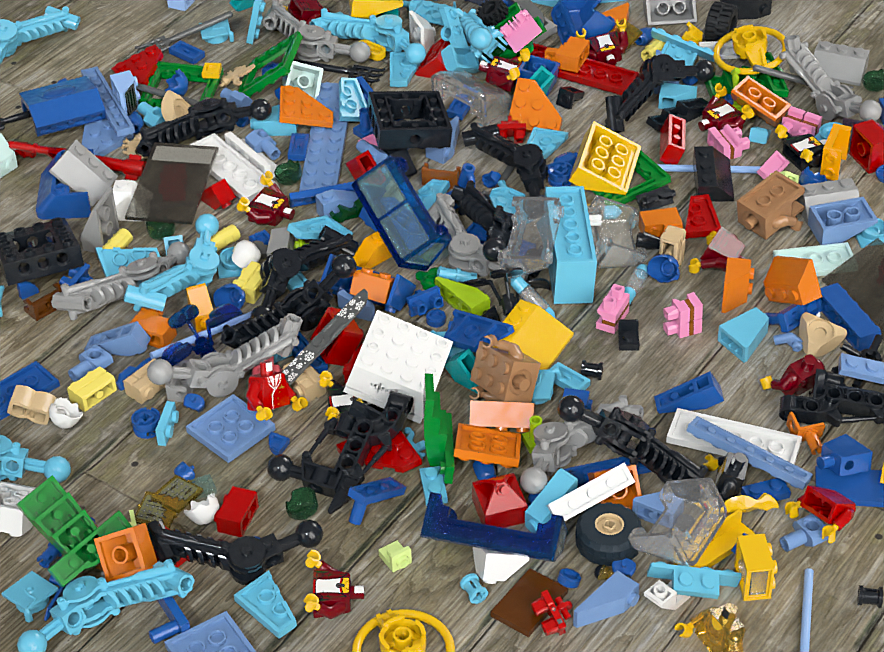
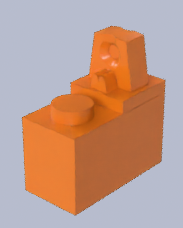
[545,36,590,73]
[638,207,683,237]
[129,308,177,348]

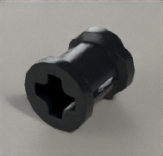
[581,360,603,380]
[857,585,883,608]

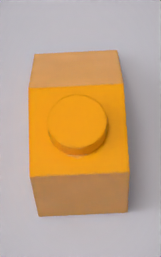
[353,230,392,268]
[186,283,216,332]

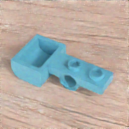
[439,7,480,74]

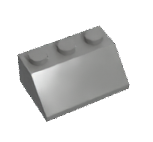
[643,0,697,26]
[814,41,870,86]
[49,140,118,208]
[796,178,859,226]

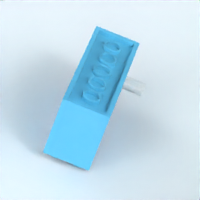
[542,186,602,304]

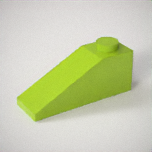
[435,276,491,316]

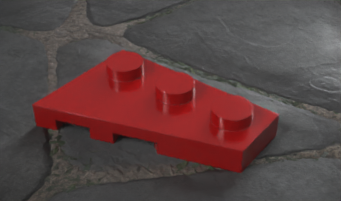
[685,194,721,239]

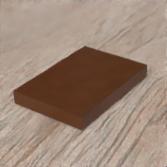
[490,568,568,638]

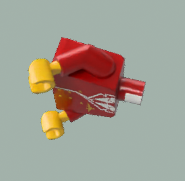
[246,361,308,421]
[785,485,856,543]

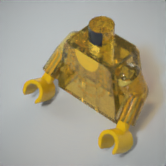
[674,603,745,652]

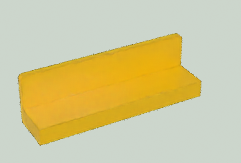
[673,509,755,568]

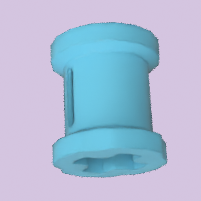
[460,573,488,604]

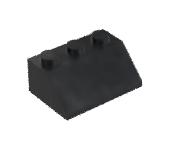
[693,146,734,202]

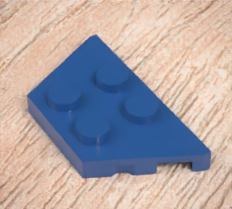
[444,309,514,353]

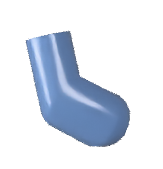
[773,332,803,352]

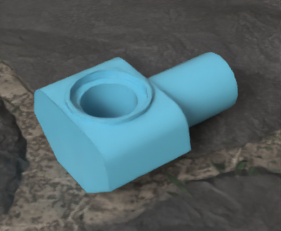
[137,102,165,128]

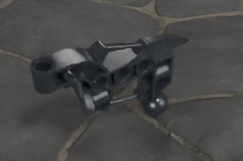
[779,366,884,427]
[267,391,413,514]

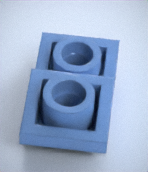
[337,289,375,321]

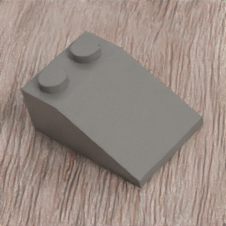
[80,187,120,253]

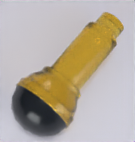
[594,565,614,580]

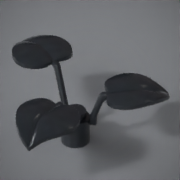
[462,267,550,316]

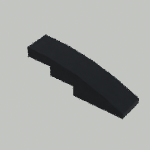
[646,98,708,131]

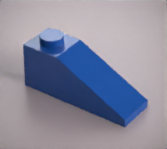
[654,371,724,414]

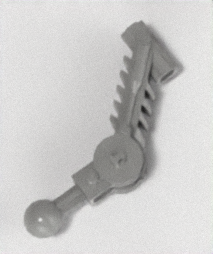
[262,0,371,63]
[779,34,882,121]
[422,193,529,283]
[51,241,191,320]
[147,313,303,397]
[520,395,644,495]

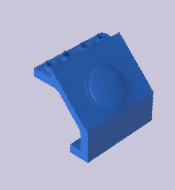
[19,76,106,137]

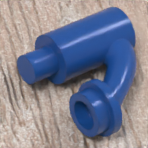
[457,163,475,188]

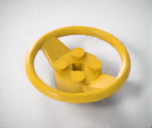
[713,25,786,75]
[352,609,455,652]

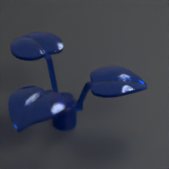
[161,303,243,367]

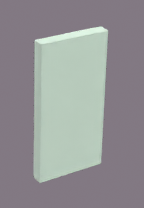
[772,242,859,276]

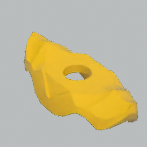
[703,493,779,525]

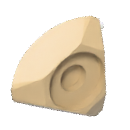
[161,90,191,121]
[799,312,847,357]

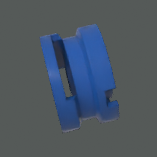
[548,161,573,187]
[131,407,161,439]

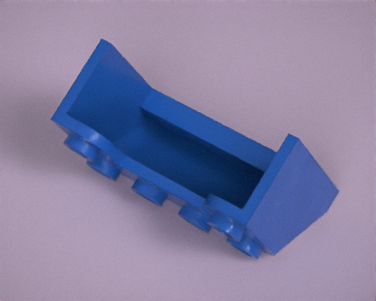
[551,0,616,44]

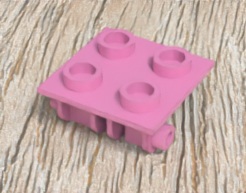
[499,9,542,53]

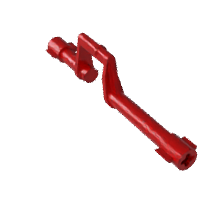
[7,141,148,181]

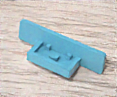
[651,28,714,66]
[647,561,742,599]

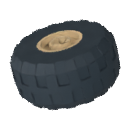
[575,502,643,567]

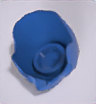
[164,69,189,96]
[799,166,827,185]
[647,254,680,283]
[213,283,246,313]

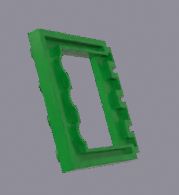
[237,31,303,98]
[139,61,224,108]
[591,139,671,207]

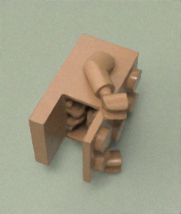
[737,170,805,240]
[469,334,541,403]

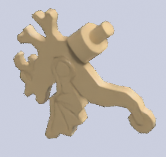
[219,64,255,88]
[121,133,148,161]

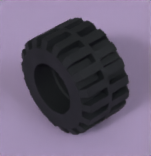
[704,1,738,42]

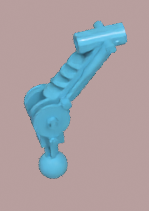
[0,6,80,64]
[310,8,426,64]
[456,8,508,63]
[123,214,219,312]
[0,435,71,483]
[17,559,195,652]

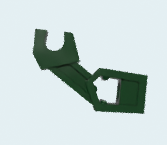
[329,192,373,223]

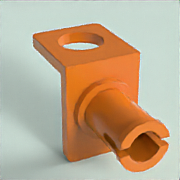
[786,412,825,455]

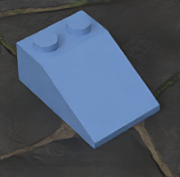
[808,197,878,245]

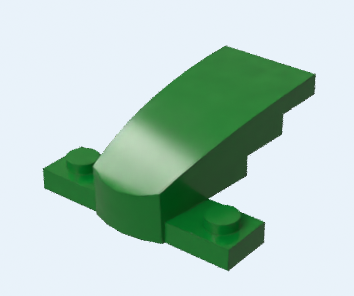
[483,2,547,62]
[704,52,789,100]
[423,373,455,484]
[16,475,132,587]

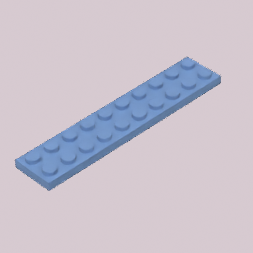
[299,82,349,191]

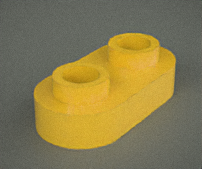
[358,40,386,61]

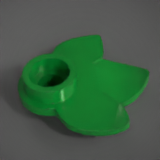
[415,267,438,290]

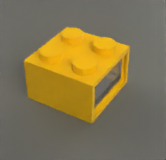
[734,534,778,601]

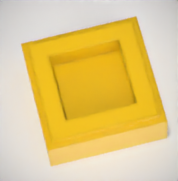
[202,63,222,79]

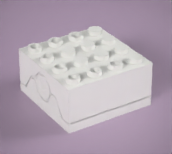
[343,310,453,424]

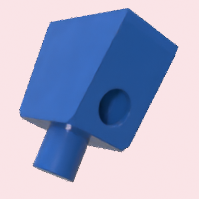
[816,434,873,476]

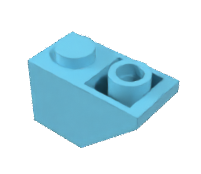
[658,83,697,109]

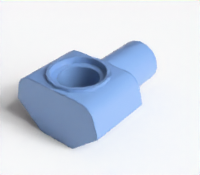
[220,88,253,108]
[245,129,281,160]
[356,139,389,173]
[68,344,114,382]
[780,513,829,552]

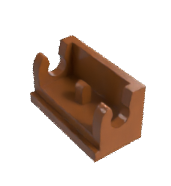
[421,163,461,189]

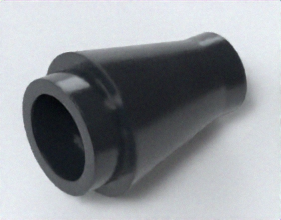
[635,231,660,250]

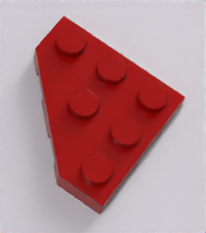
[111,44,164,91]
[336,419,422,473]

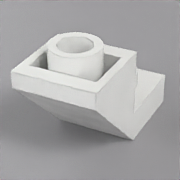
[644,580,690,610]

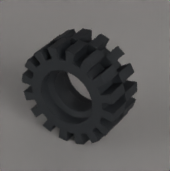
[476,0,509,27]

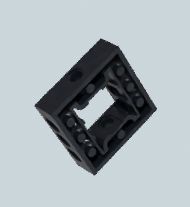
[367,91,452,150]
[0,217,84,286]

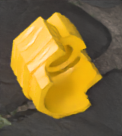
[681,22,703,46]

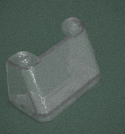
[431,71,511,127]
[588,195,648,269]
[498,196,564,279]
[628,477,727,566]

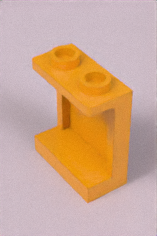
[820,123,852,180]

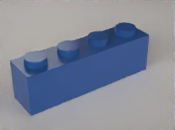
[820,283,881,351]

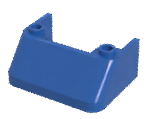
[36,149,94,220]
[320,254,417,314]

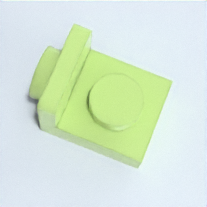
[378,540,412,572]

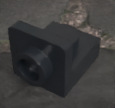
[556,86,585,109]
[618,319,640,351]

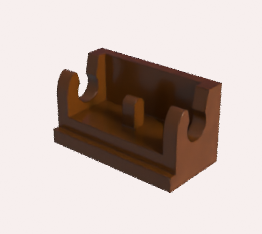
[23,283,62,321]

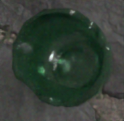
[862,69,884,92]
[274,159,302,185]
[145,216,176,240]
[285,487,319,521]

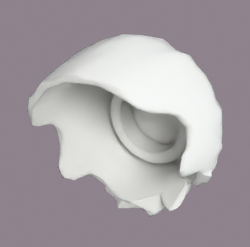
[232,240,261,269]
[49,397,83,429]
[184,493,220,525]

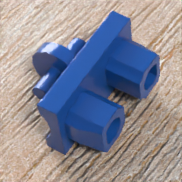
[59,263,93,286]
[406,286,444,317]

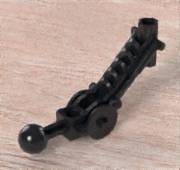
[605,54,716,133]
[136,97,272,161]
[462,122,548,217]
[451,180,524,262]
[250,225,359,318]
[220,254,357,349]
[557,395,708,504]
[147,520,323,585]

